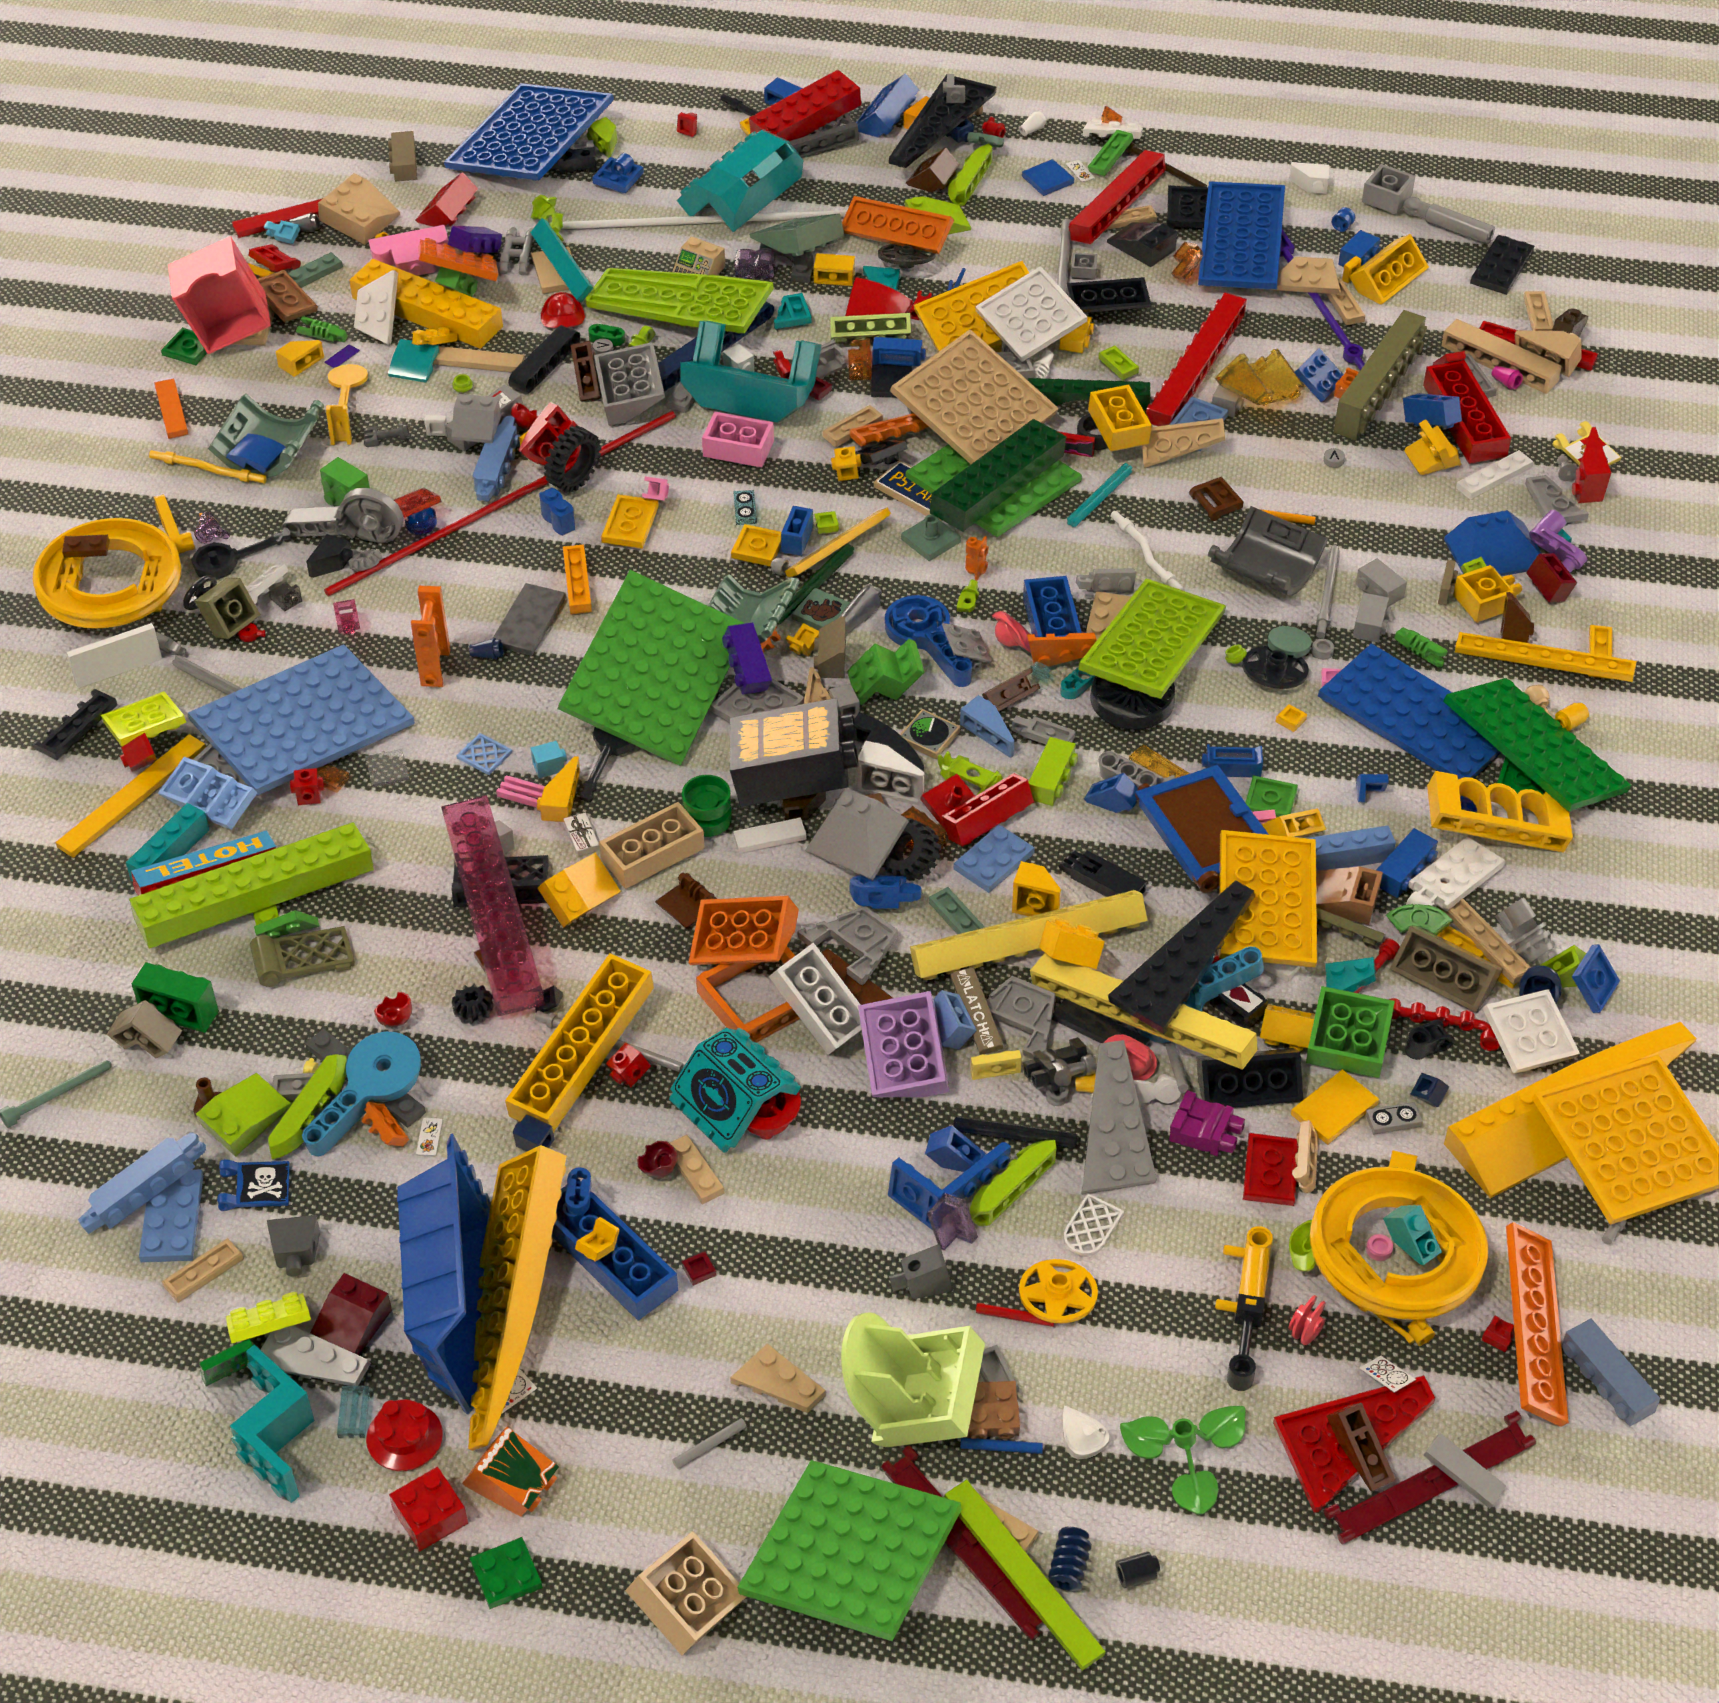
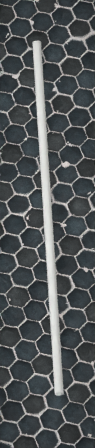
[562,210,847,229]

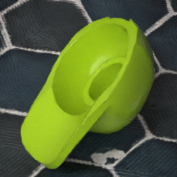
[1289,1220,1316,1272]

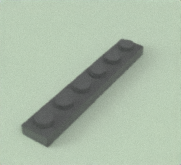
[305,1029,426,1128]

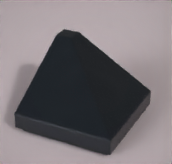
[534,985,563,1013]

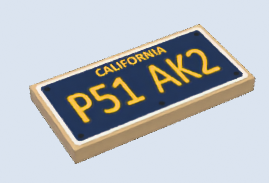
[874,460,942,521]

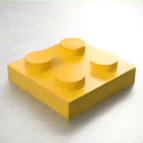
[731,524,781,566]

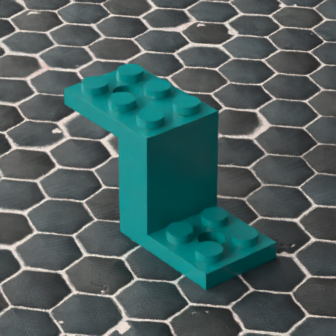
[230,1345,315,1503]

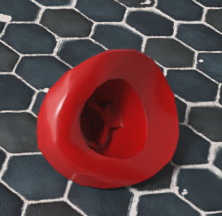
[541,292,585,328]

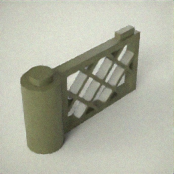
[250,926,355,987]

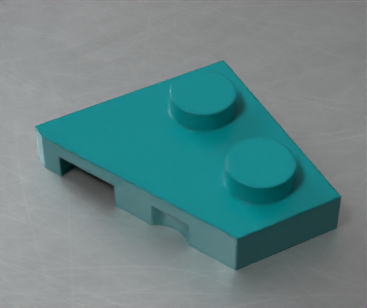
[863,266,900,291]
[774,293,812,329]
[1325,957,1376,992]

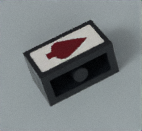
[1210,983,1268,1029]

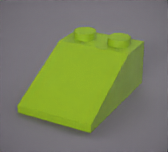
[905,196,971,235]
[196,1073,291,1157]

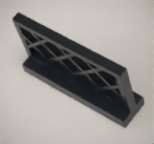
[451,855,549,907]

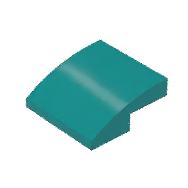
[388,339,439,383]

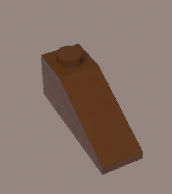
[571,341,600,402]
[1327,1403,1396,1491]

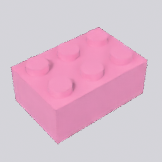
[702,411,774,468]

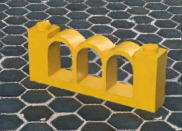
[1427,771,1573,853]

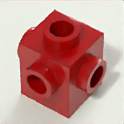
[290,768,324,806]
[606,1042,651,1087]

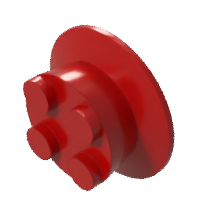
[747,1092,801,1140]
[366,1399,443,1471]

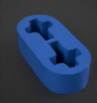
[565,1167,592,1215]

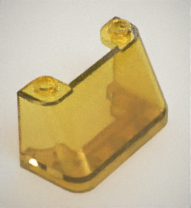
[1215,349,1306,406]

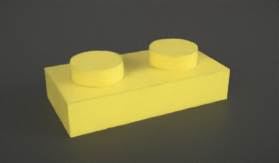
[970,1050,1022,1080]

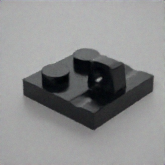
[856,440,908,465]

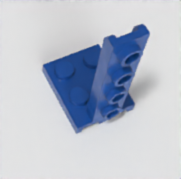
[888,1142,1011,1230]

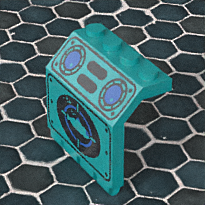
[669,1028,801,1153]

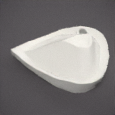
[1063,1406,1109,1460]

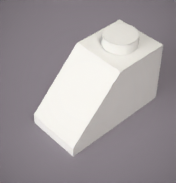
[1289,162,1329,194]

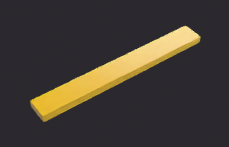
[1455,632,1637,682]
[55,734,206,858]

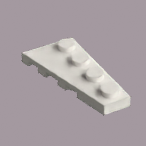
[261,1326,371,1387]

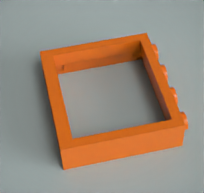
[696,946,800,1043]

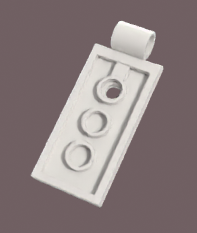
[1406,837,1505,911]

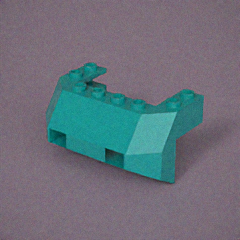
[676,129,804,232]
[680,320,822,423]

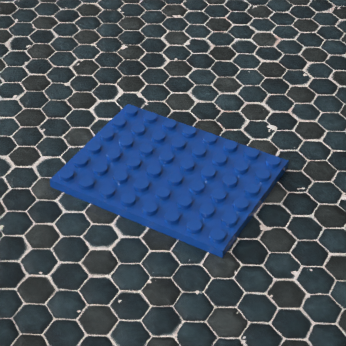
[444,83,614,181]

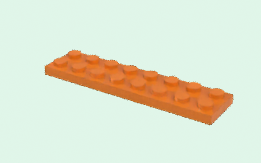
[1506,1222,1569,1427]

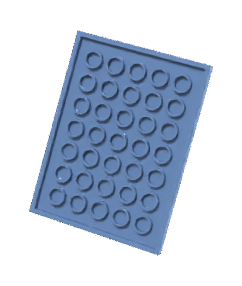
[188,644,415,796]

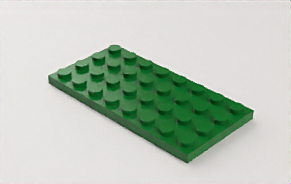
[1443,678,1632,811]

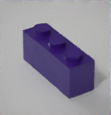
[447,226,503,253]
[722,622,772,695]

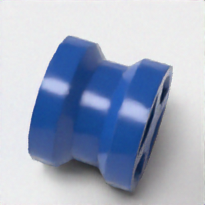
[1331,207,1356,232]

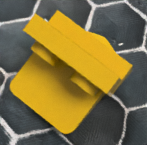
[1404,419,1462,475]

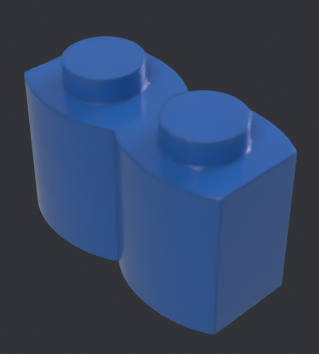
[539,488,575,536]

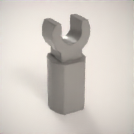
[155,631,187,657]

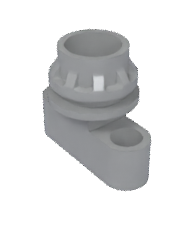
[1495,897,1554,964]

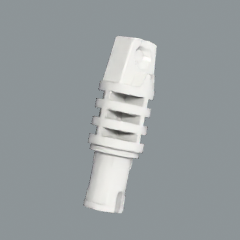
[1033,350,1054,379]

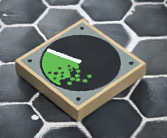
[900,709,960,759]

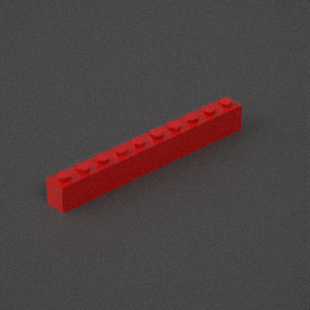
[1146,293,1247,426]

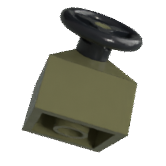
[183,575,261,639]

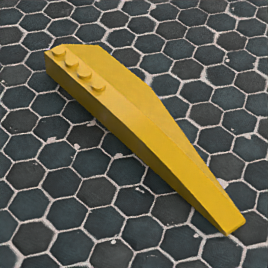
[468,1145,567,1451]

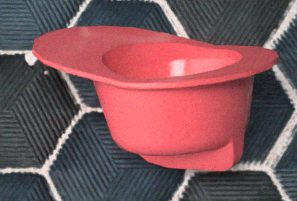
[1104,1034,1157,1081]

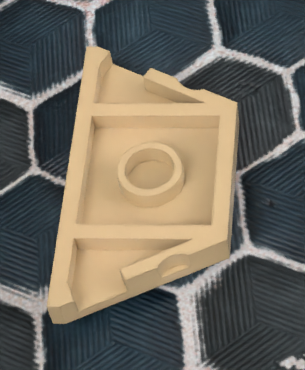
[1269,257,1341,294]

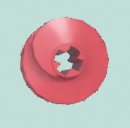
[1288,1295,1326,1345]

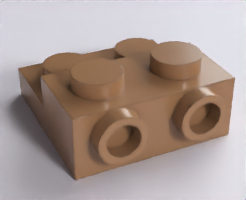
[965,1381,1020,1439]

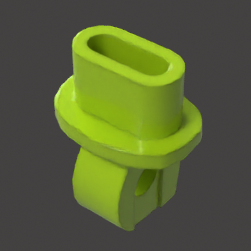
[628,325,656,347]
[957,579,979,612]

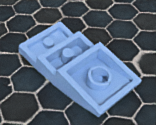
[158,757,257,830]

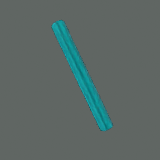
[1067,463,1133,527]

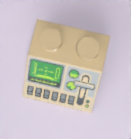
[672,236,725,275]

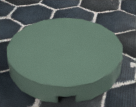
[967,132,1004,147]
[1267,626,1312,658]

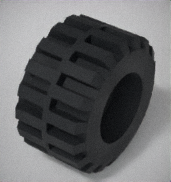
[881,818,941,881]

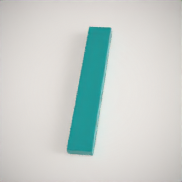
[530,218,593,303]

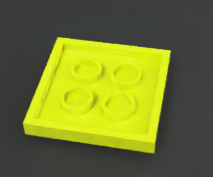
[101,691,186,747]
[225,1292,311,1344]

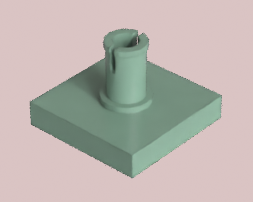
[901,514,961,561]

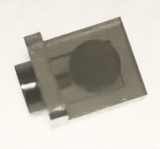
[269,582,302,611]

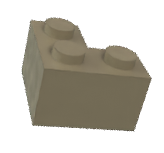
[106,1000,182,1058]

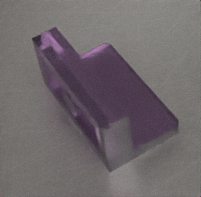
[927,1193,978,1250]

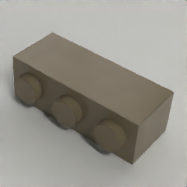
[388,131,417,182]

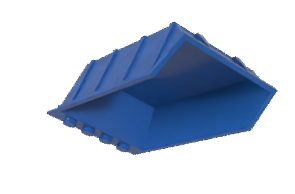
[397,1133,490,1414]

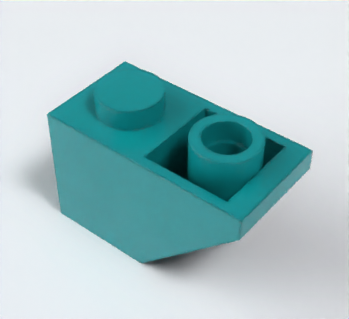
[1383,1205,1442,1265]

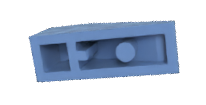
[960,695,1014,758]

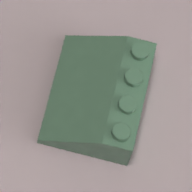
[749,213,844,256]

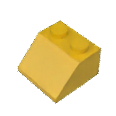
[1012,861,1061,916]
[1260,1004,1315,1051]

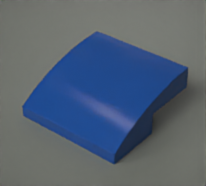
[226,433,286,474]

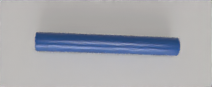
[961,1438,1043,1454]

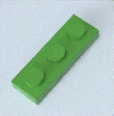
[1088,130,1134,176]

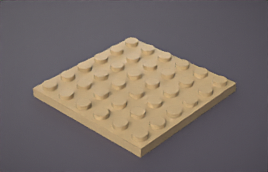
[890,329,1059,464]

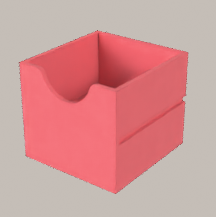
[168,236,271,354]

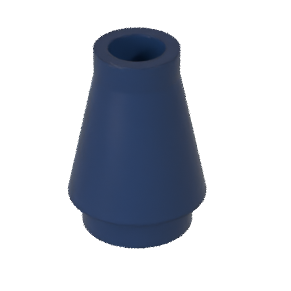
[469,638,503,659]

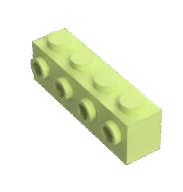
[829,313,911,343]

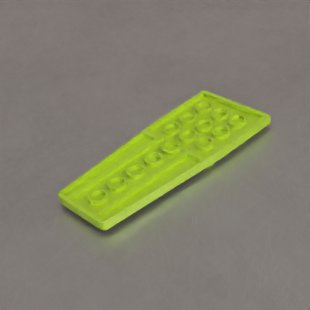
[585,268,774,333]

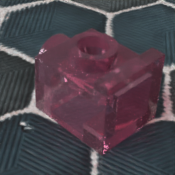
[333,599,360,634]

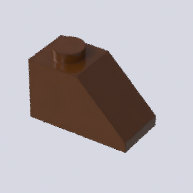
[1500,592,1534,643]

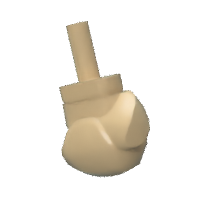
[1524,685,1551,716]

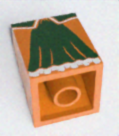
[462,1427,559,1517]

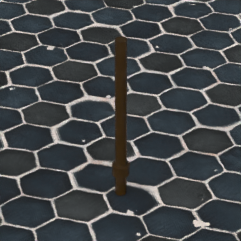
[1125,142,1207,187]

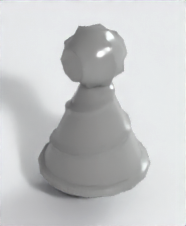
[1557,455,1578,481]

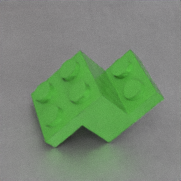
[847,639,925,705]

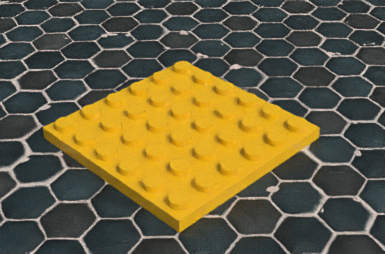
[1532,1055,1719,1225]

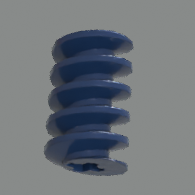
[1048,1526,1092,1592]

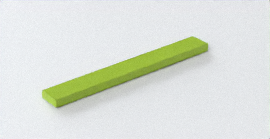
[944,1479,1105,1671]

